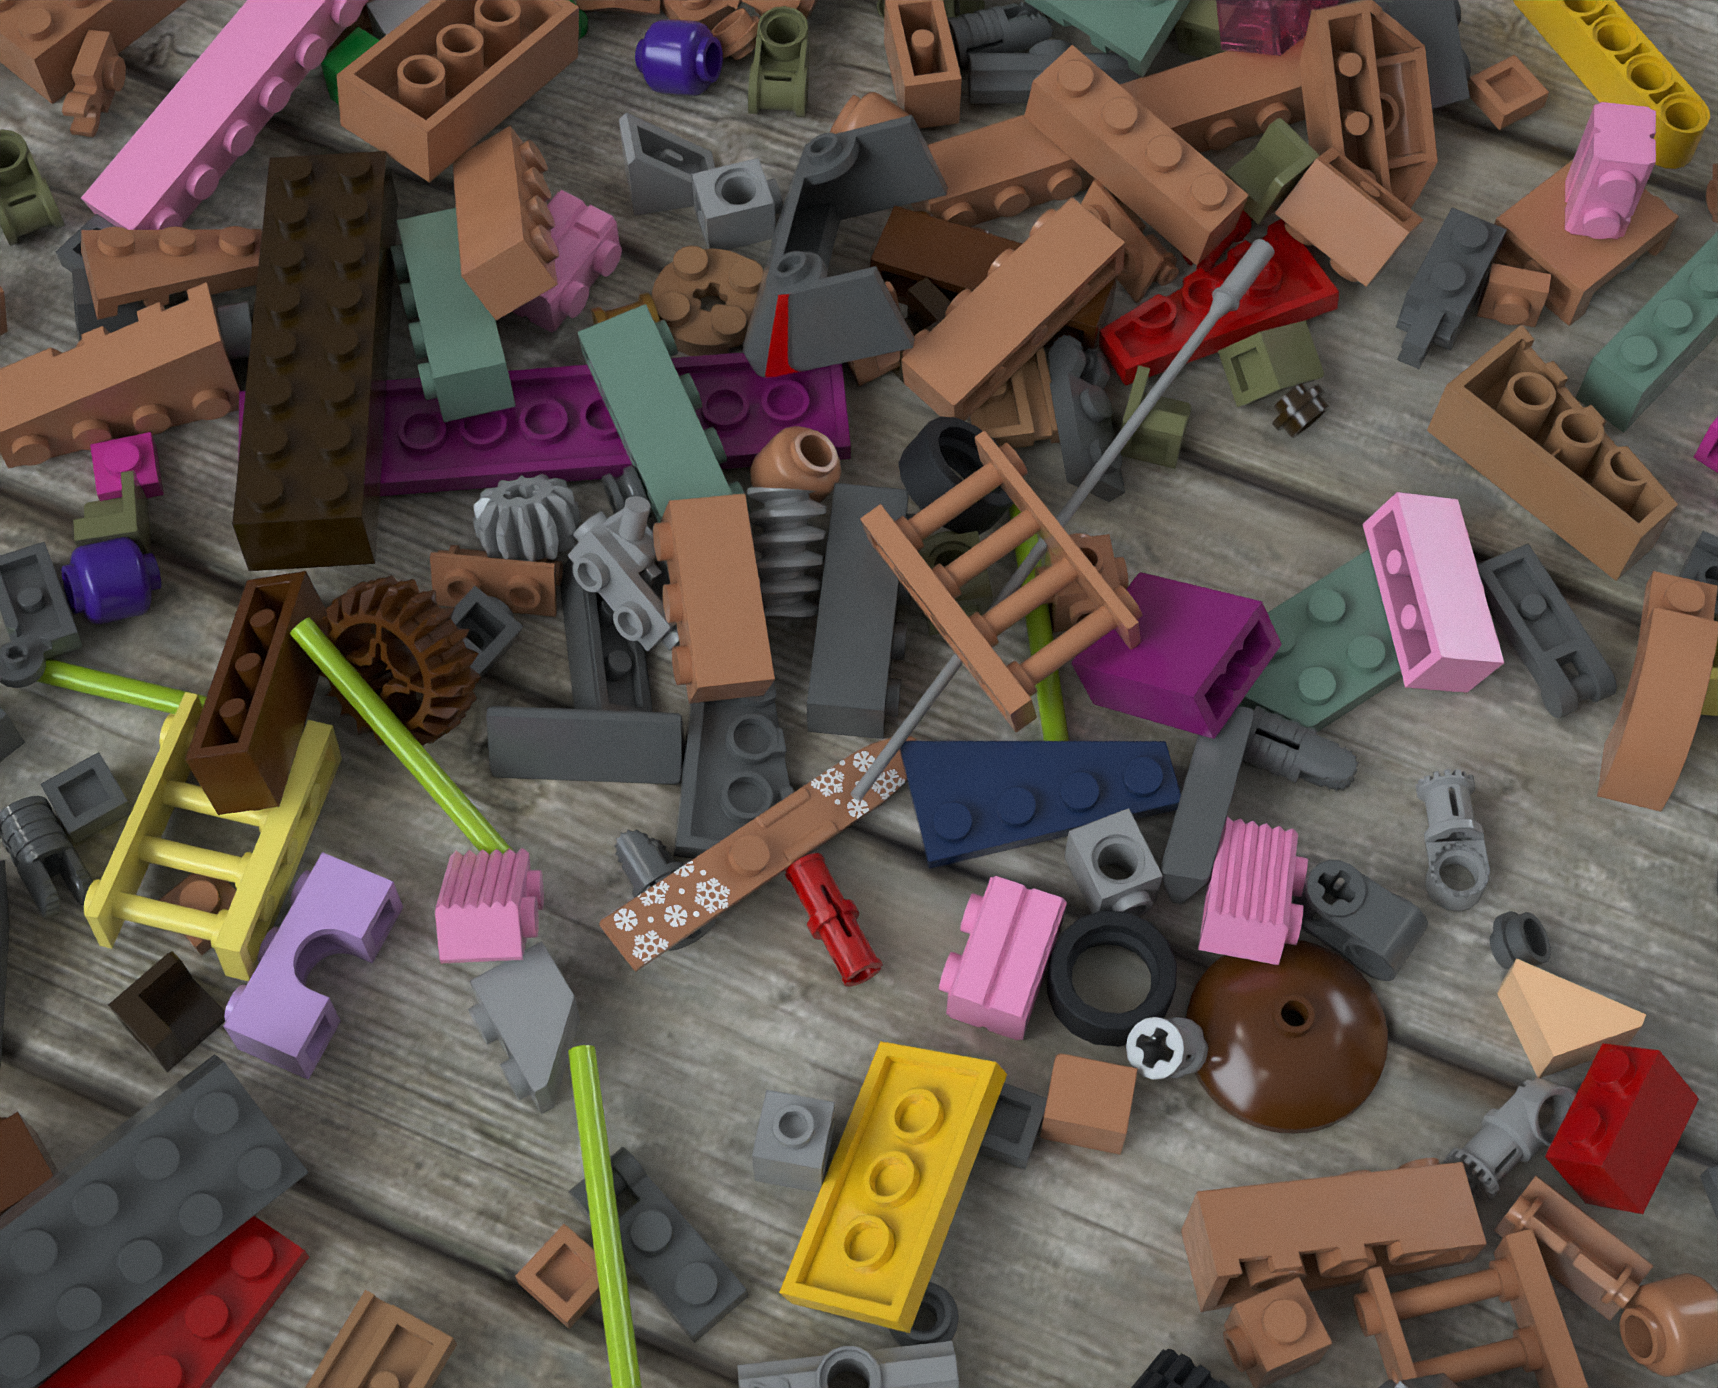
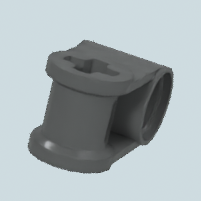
[1293,860,1428,981]

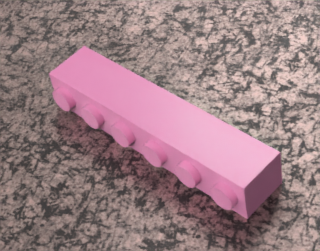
[81,0,368,230]

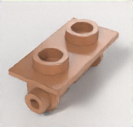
[1081,180,1179,303]
[430,545,563,617]
[1493,1175,1654,1321]

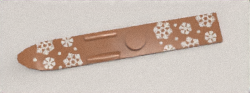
[599,736,918,972]

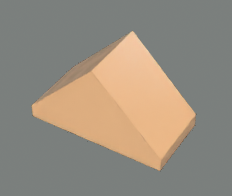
[1497,958,1646,1078]

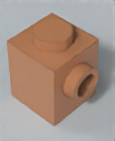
[1223,1277,1332,1388]

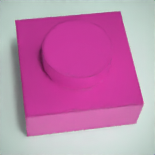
[90,432,164,501]

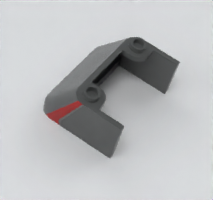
[743,115,948,378]

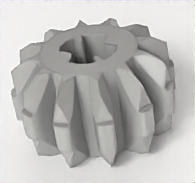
[473,474,581,562]

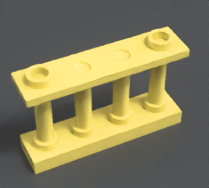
[84,692,342,981]

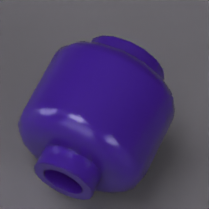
[635,19,723,96]
[61,537,162,624]

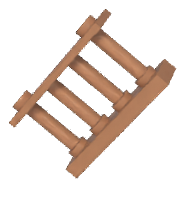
[860,430,1143,733]
[1353,1229,1588,1388]

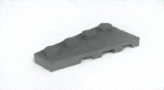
[673,681,794,859]

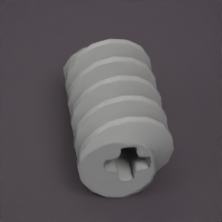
[747,487,827,617]

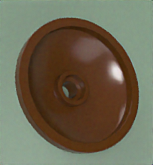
[1186,940,1388,1134]

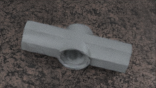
[737,1341,959,1388]

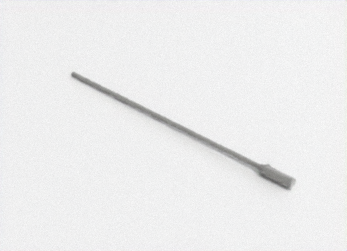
[850,239,1275,801]

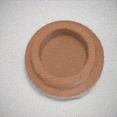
[711,8,760,60]

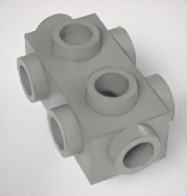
[567,496,680,652]

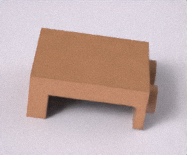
[1494,160,1679,326]

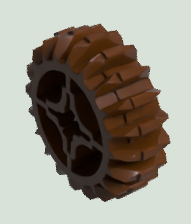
[315,575,482,746]

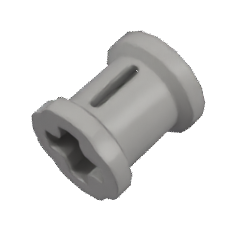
[1126,1017,1208,1080]

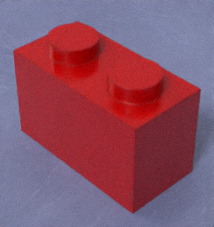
[1545,1043,1699,1214]

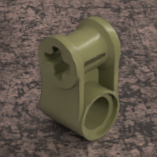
[748,6,809,118]
[0,129,66,246]

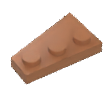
[81,226,262,320]

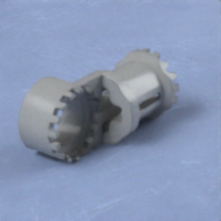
[1416,769,1490,911]
[1444,1078,1576,1202]

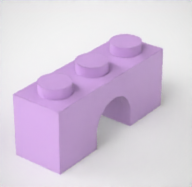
[223,852,403,1080]

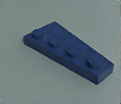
[899,741,1181,869]

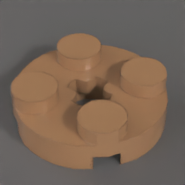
[652,245,764,356]

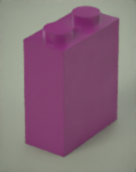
[1071,572,1282,739]

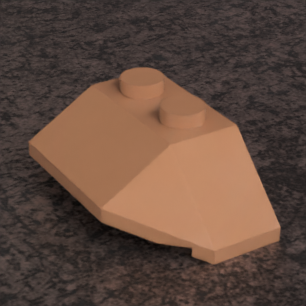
[1299,0,1438,209]

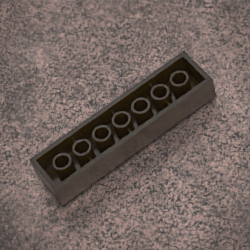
[232,151,398,571]

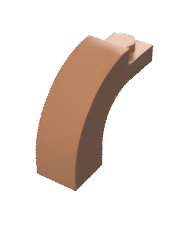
[1597,571,1718,812]

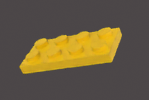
[779,1041,1007,1333]

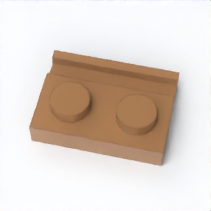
[967,346,1060,448]
[305,1290,457,1388]

